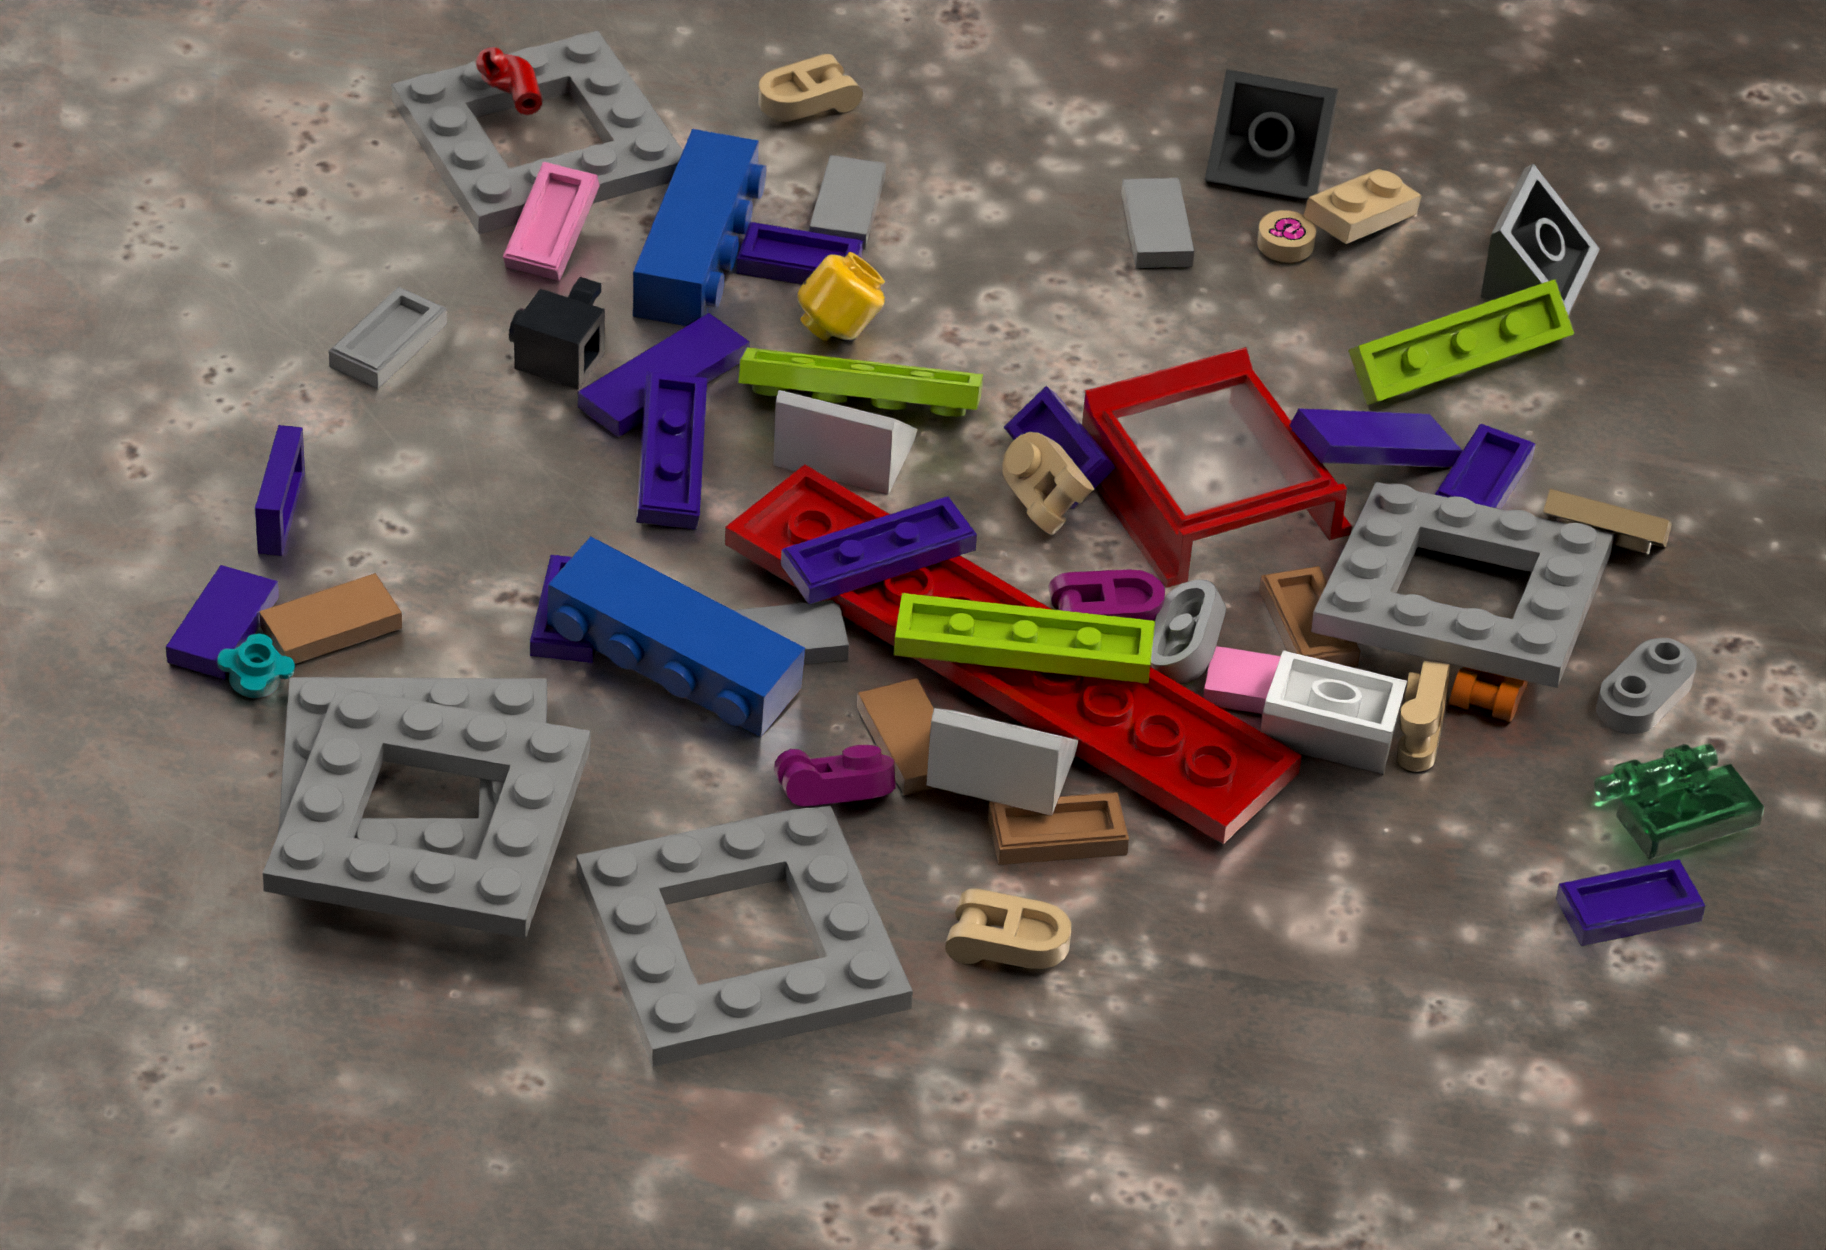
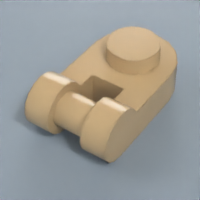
[758,54,863,122]
[1002,432,1094,535]
[1397,661,1450,772]
[945,888,1071,969]

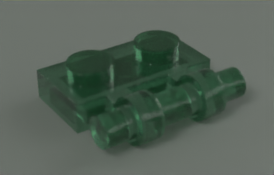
[1594,743,1764,860]

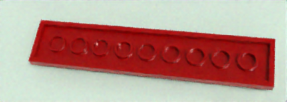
[725,464,1302,844]

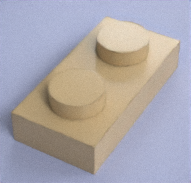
[1303,169,1422,244]
[1543,489,1672,554]

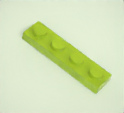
[1348,279,1574,406]
[738,347,983,416]
[894,593,1155,683]

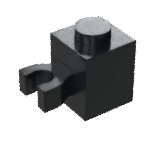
[509,277,605,390]

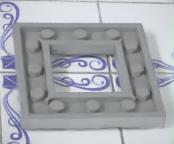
[391,31,683,234]
[1311,482,1614,688]
[278,677,547,860]
[263,687,591,938]
[576,804,913,1067]

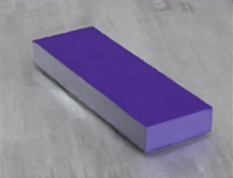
[578,313,750,437]
[636,371,707,530]
[1289,408,1462,468]
[781,496,977,604]

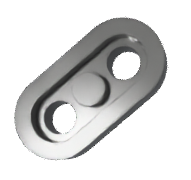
[1151,579,1226,684]
[1596,638,1697,734]

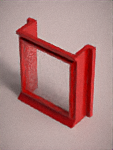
[1082,347,1352,588]

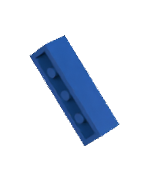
[633,129,767,326]
[547,536,805,737]

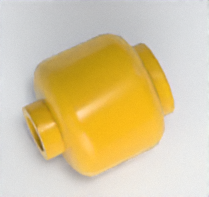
[797,252,885,341]

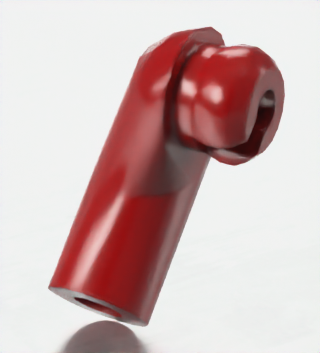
[476,47,543,115]

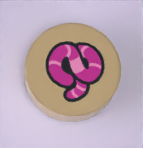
[1257,210,1316,263]

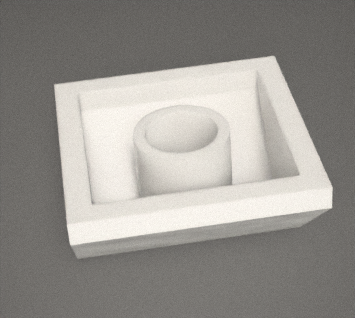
[773,390,917,495]
[1261,651,1407,774]
[926,708,1078,816]

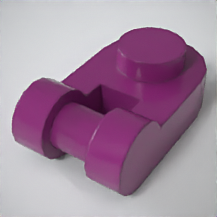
[1048,569,1165,621]
[774,745,896,807]

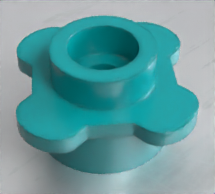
[217,634,295,698]

